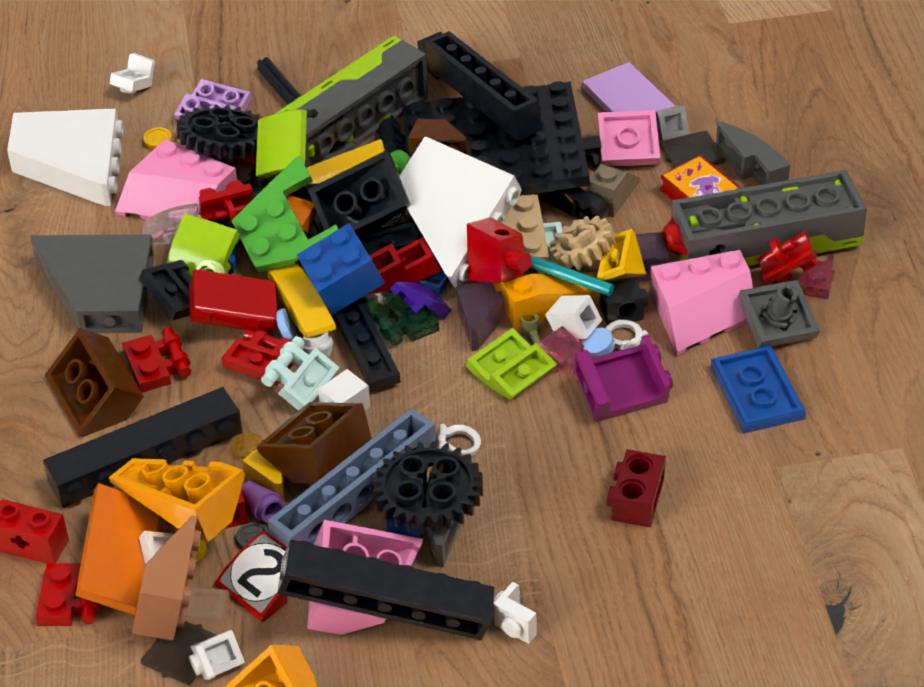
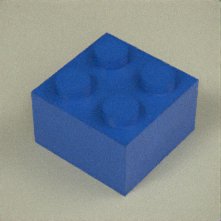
[297,223,385,315]

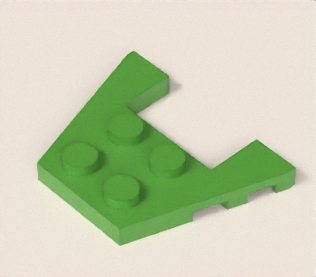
[232,156,339,272]

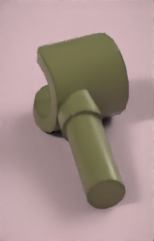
[520,313,544,349]

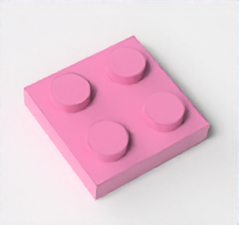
[597,110,660,167]

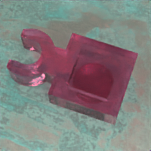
[799,251,835,299]
[539,326,593,379]

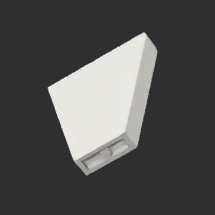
[7,108,124,206]
[400,136,522,290]

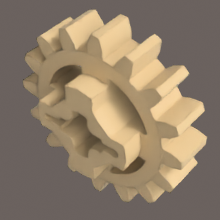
[549,216,616,270]

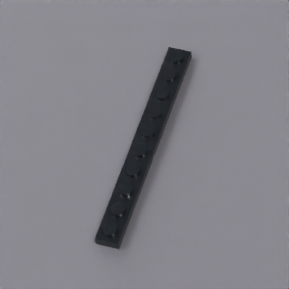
[290,187,401,391]

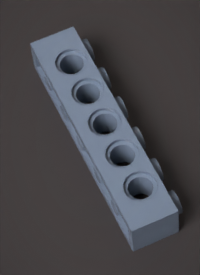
[267,408,436,547]

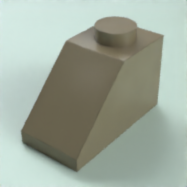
[587,164,640,217]

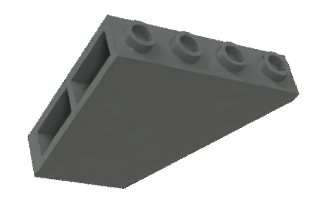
[30,234,155,333]

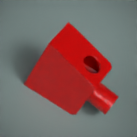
[466,217,532,283]

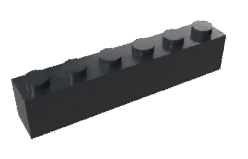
[425,31,542,141]
[43,387,243,507]
[277,539,494,640]

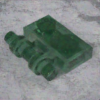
[364,292,439,346]

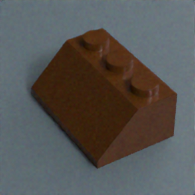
[45,328,144,437]
[257,402,372,486]

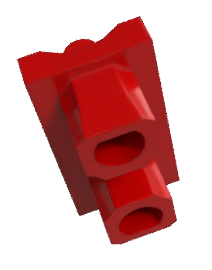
[198,180,253,226]
[757,231,817,284]

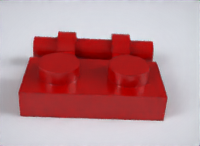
[122,327,191,393]
[221,328,303,386]
[35,563,101,626]

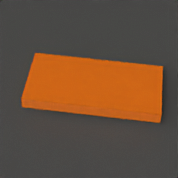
[75,483,159,615]

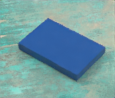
[710,345,806,434]

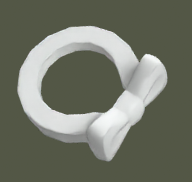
[606,320,648,351]
[437,424,481,457]

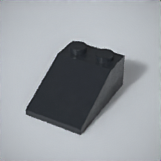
[308,150,411,238]

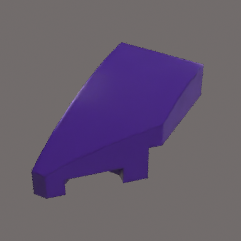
[390,282,452,319]

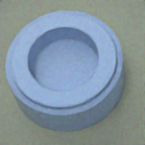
[582,328,615,358]

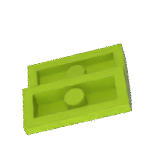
[256,109,307,178]
[166,213,240,277]
[465,328,558,400]

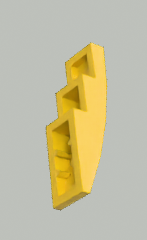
[267,262,336,338]

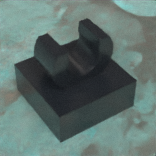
[582,136,602,168]

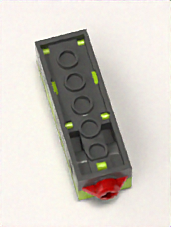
[275,35,429,168]
[662,170,867,266]

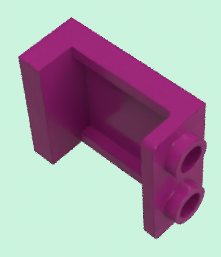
[573,335,673,422]

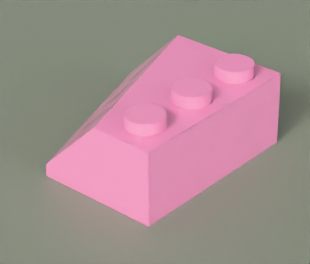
[115,139,237,225]
[650,250,753,357]
[307,520,424,635]

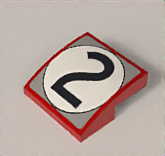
[215,529,288,623]

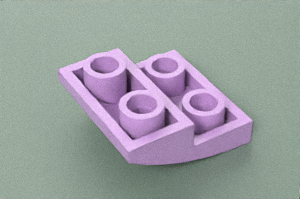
[174,79,253,119]

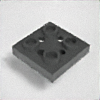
[737,280,820,348]

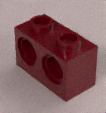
[607,449,666,527]

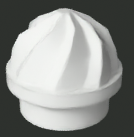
[302,332,333,357]

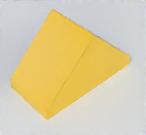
[597,228,646,282]
[242,449,285,505]

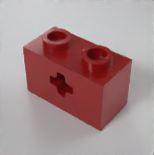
[0,499,69,563]

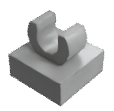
[655,105,690,141]

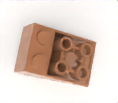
[132,515,201,641]

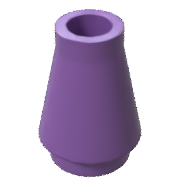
[241,480,284,523]

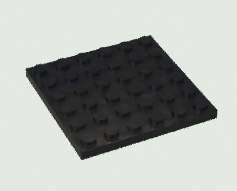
[402,81,590,196]

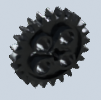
[176,105,260,160]
[373,441,483,534]

